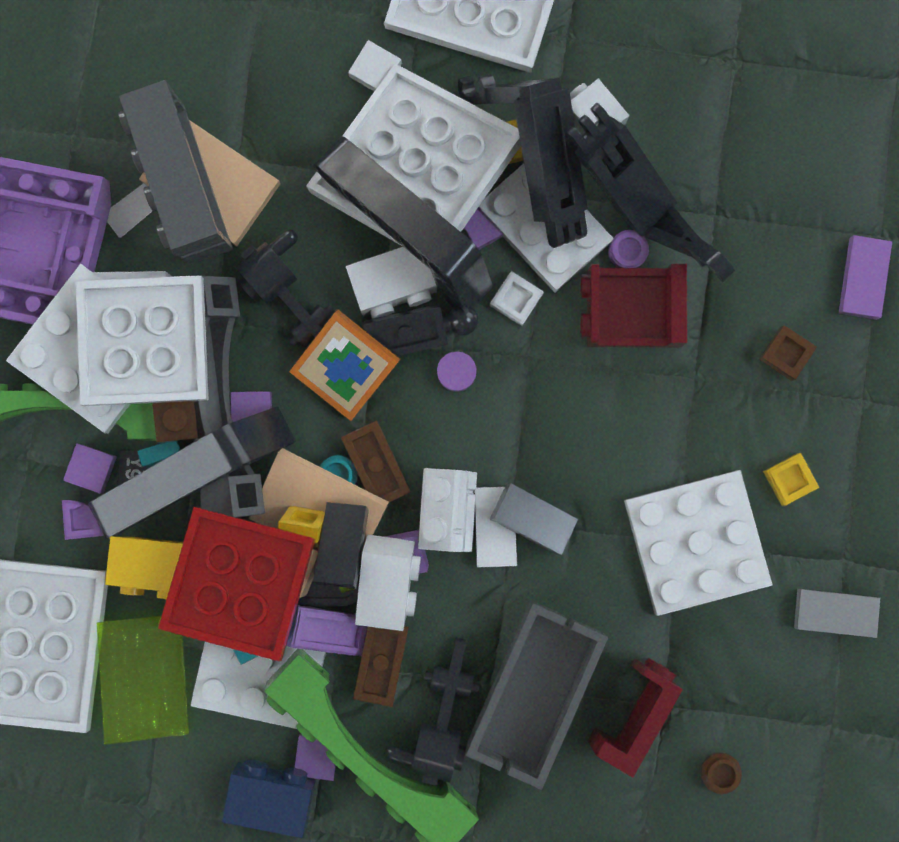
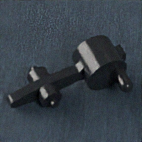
[235,230,335,348]
[384,637,480,785]

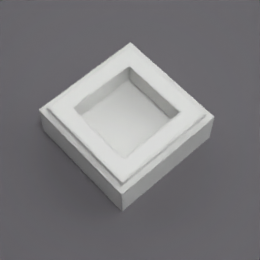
[348,40,402,91]
[490,271,544,326]

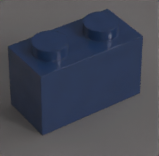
[222,760,316,838]

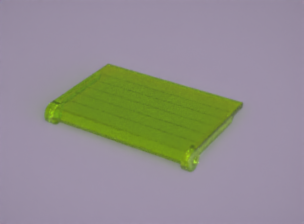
[96,615,189,745]

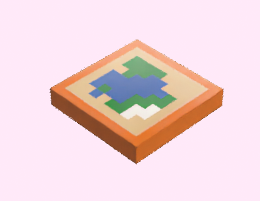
[289,310,400,421]

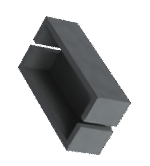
[118,80,233,265]
[465,600,608,790]

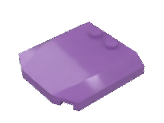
[0,157,111,325]

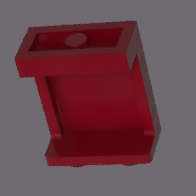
[580,264,687,348]
[587,657,683,778]

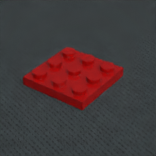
[158,507,316,661]

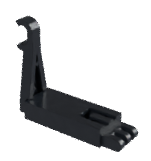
[458,74,588,248]
[566,103,735,282]

